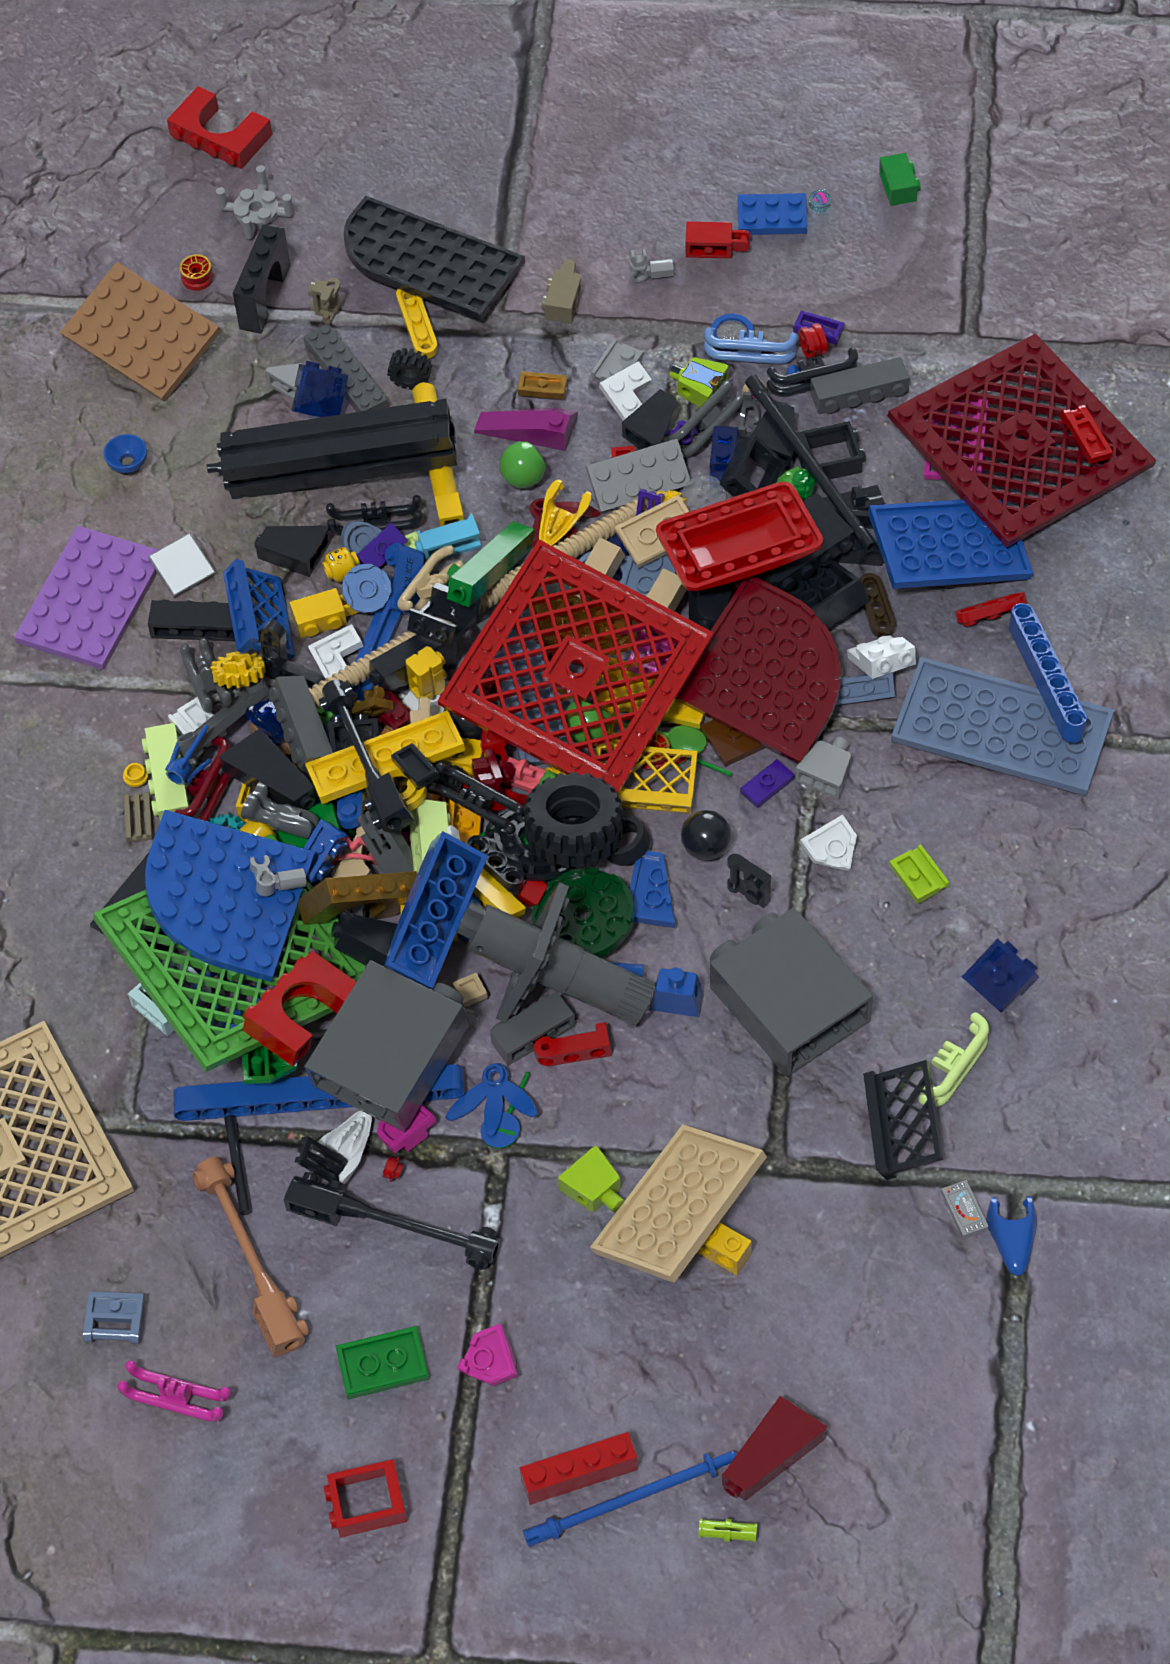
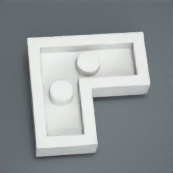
[599,361,652,421]
[308,624,364,678]

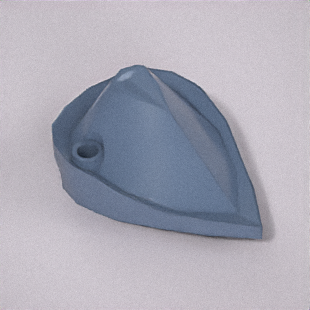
[340,520,382,554]

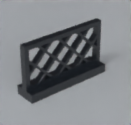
[863,1060,943,1180]

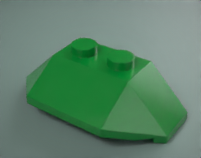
[240,1002,297,1084]

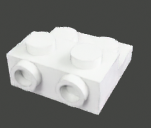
[847,635,916,679]

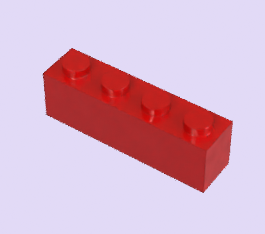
[519,1432,638,1505]

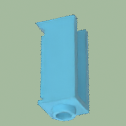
[415,513,481,563]

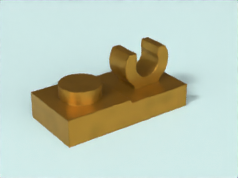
[349,686,393,720]

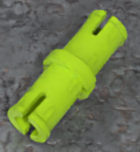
[698,1519,757,1542]

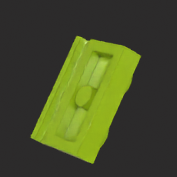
[889,844,949,904]

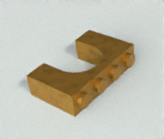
[298,871,417,925]

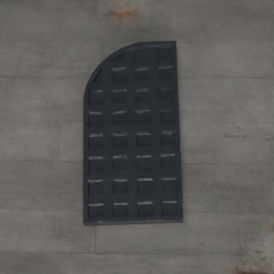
[344,196,525,321]

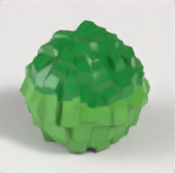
[776,466,815,502]

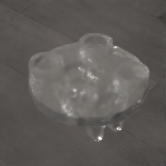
[681,475,729,512]

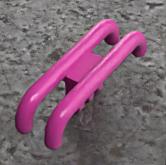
[117,1360,231,1422]

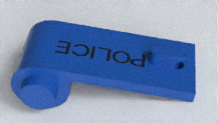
[385,542,424,615]

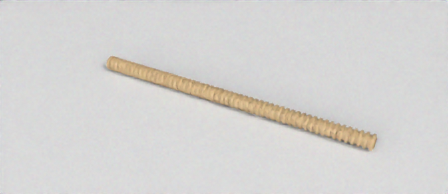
[309,497,648,709]

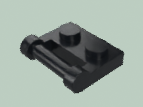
[727,853,771,908]

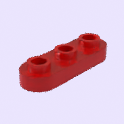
[955,592,1027,626]

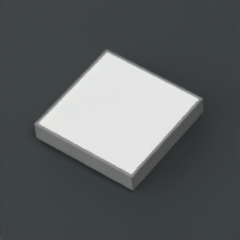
[148,533,216,598]

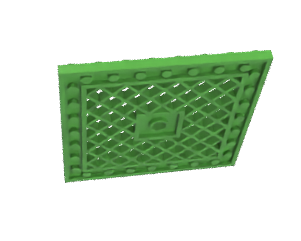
[93,834,366,1073]

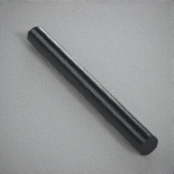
[224,1115,251,1215]

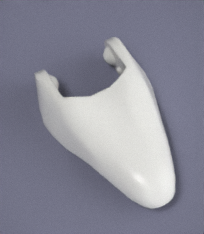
[309,1110,372,1184]

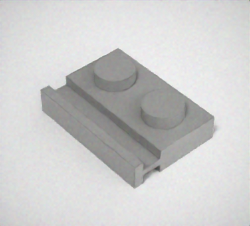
[591,340,643,382]

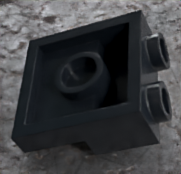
[323,714,379,753]

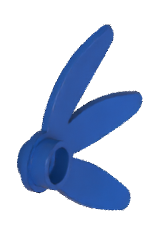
[446,1063,538,1136]

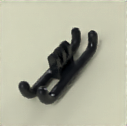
[766,347,858,397]
[326,495,423,535]
[426,763,524,834]

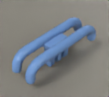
[704,327,798,364]

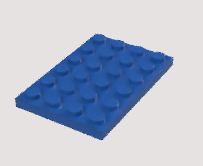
[868,499,1033,589]

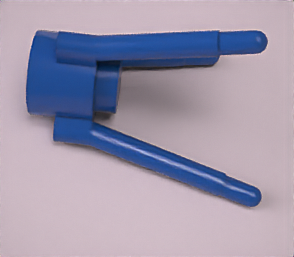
[165,725,211,785]

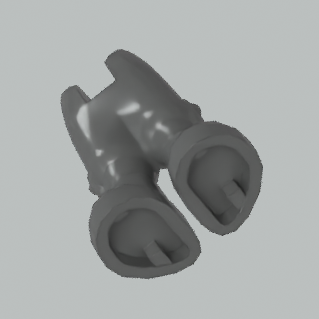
[241,782,319,839]

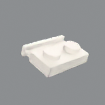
[168,697,227,748]

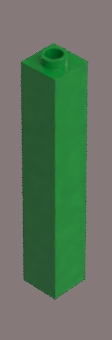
[447,521,535,607]

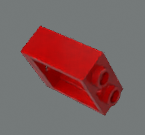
[323,1459,407,1538]

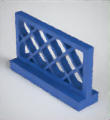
[223,559,295,659]

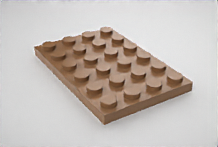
[60,262,222,402]

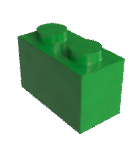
[879,153,921,206]

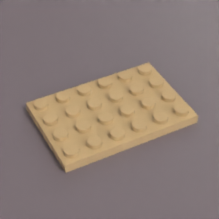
[590,1124,767,1283]

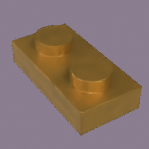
[517,371,568,400]

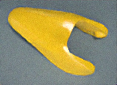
[539,479,591,546]

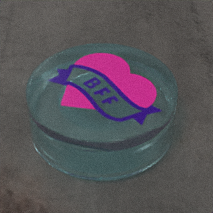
[808,190,831,213]

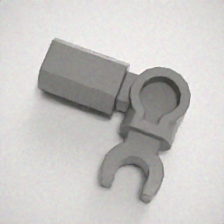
[629,249,674,282]
[250,855,306,896]

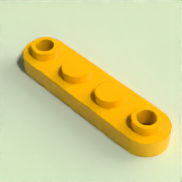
[396,289,438,359]

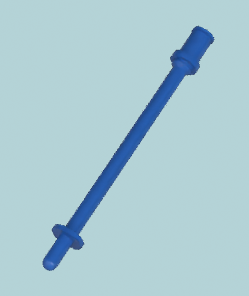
[522,1451,737,1548]

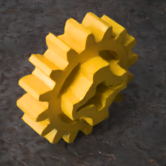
[210,651,265,688]

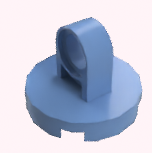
[342,564,391,613]

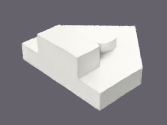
[799,815,857,871]

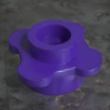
[670,420,698,445]

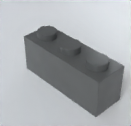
[490,991,575,1066]

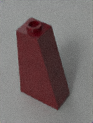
[722,1396,827,1501]

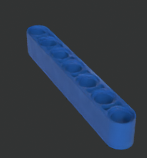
[1009,603,1087,743]

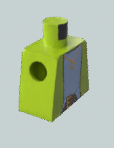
[669,357,729,407]

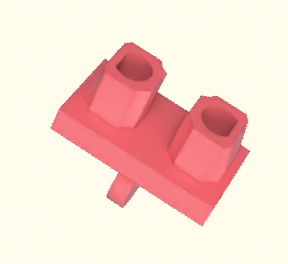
[503,757,547,794]

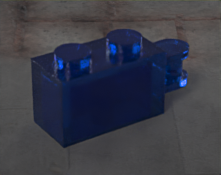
[710,426,738,494]

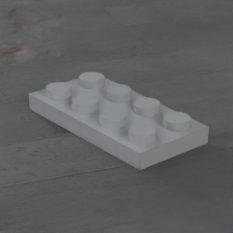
[586,439,692,513]

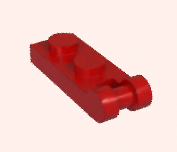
[1060,405,1113,464]

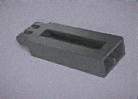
[358,811,414,874]

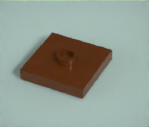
[700,720,766,767]

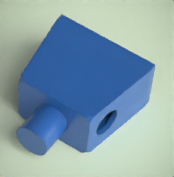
[650,967,704,1017]

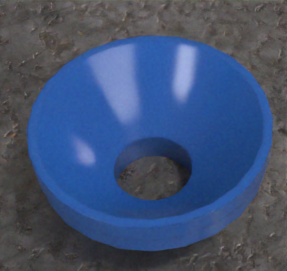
[103,434,147,473]

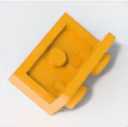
[446,800,482,850]

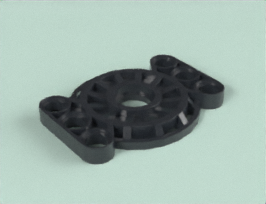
[467,804,590,892]

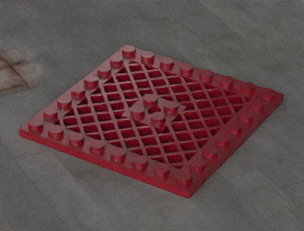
[887,333,1156,548]

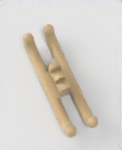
[397,546,464,620]

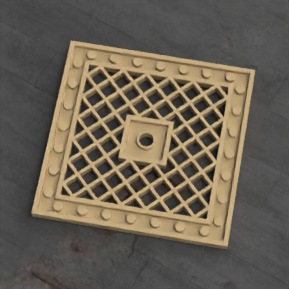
[0,1021,134,1258]

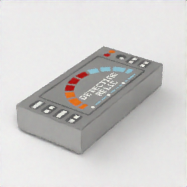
[941,1180,989,1239]

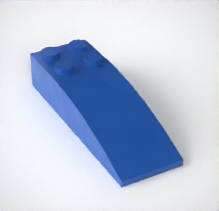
[384,831,488,990]

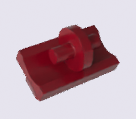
[472,749,516,793]

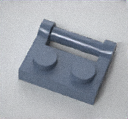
[83,1292,145,1344]

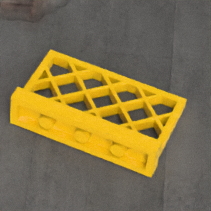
[595,743,698,814]

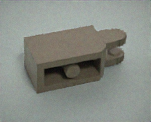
[541,259,582,324]

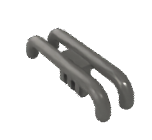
[668,379,743,458]
[180,638,232,713]

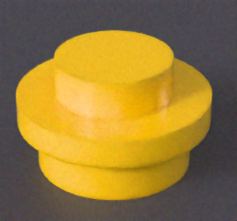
[123,763,148,787]

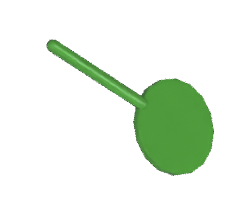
[623,723,707,754]

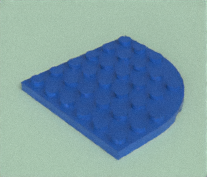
[145,810,315,982]

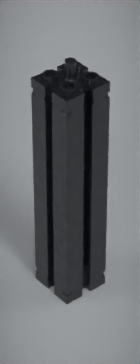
[207,399,457,499]

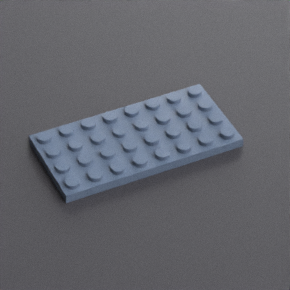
[891,657,1114,796]

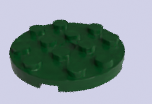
[531,868,635,957]

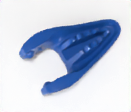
[986,1196,1037,1276]

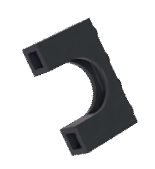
[233,224,290,334]
[757,493,855,592]

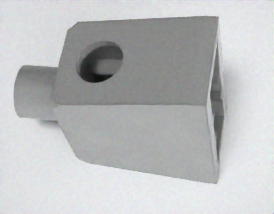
[795,737,852,800]

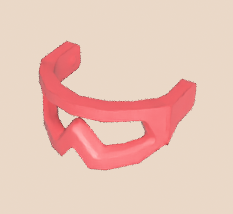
[332,837,378,866]

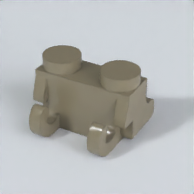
[308,278,343,324]

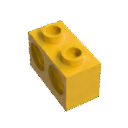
[697,1222,752,1276]

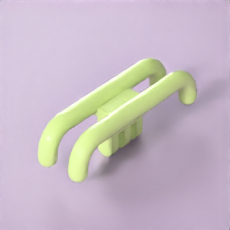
[918,1012,989,1107]

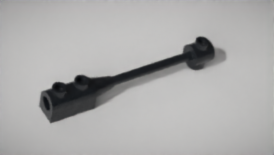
[319,679,415,833]
[283,1172,500,1270]

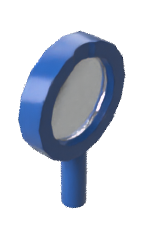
[711,313,770,352]

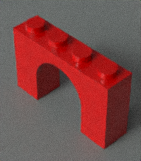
[167,86,273,169]
[243,951,356,1066]

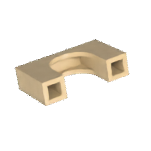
[571,537,687,636]

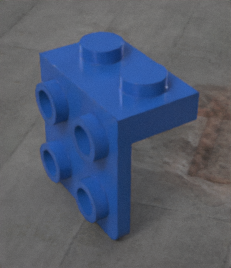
[303,819,349,883]

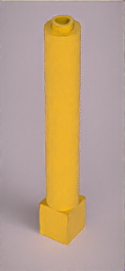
[412,382,464,527]

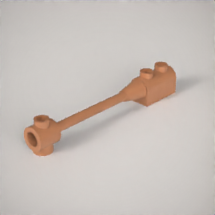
[192,1156,308,1358]

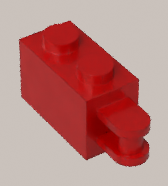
[685,221,750,259]

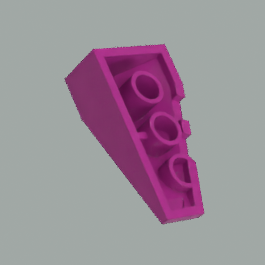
[474,407,578,451]

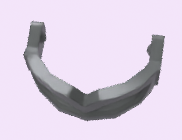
[737,392,761,437]

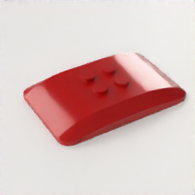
[656,482,823,591]

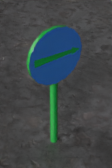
[480,1072,530,1149]

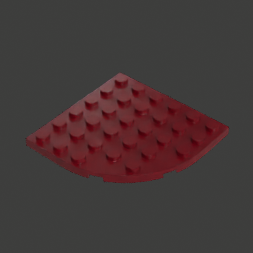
[675,576,841,764]

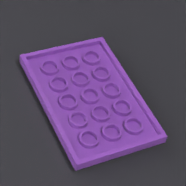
[14,525,158,670]

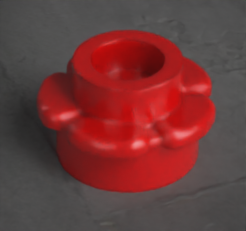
[382,1156,403,1182]

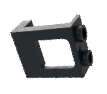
[407,582,481,647]

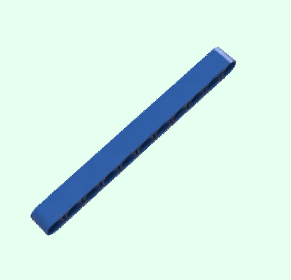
[173,1064,465,1121]

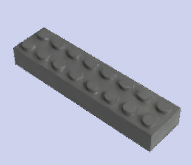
[303,324,388,412]

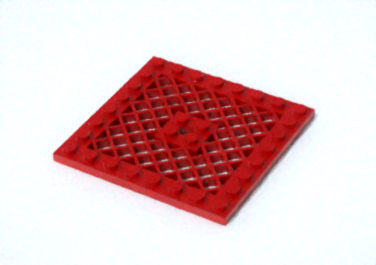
[437,539,714,794]

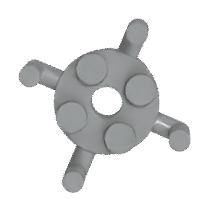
[216,165,294,240]

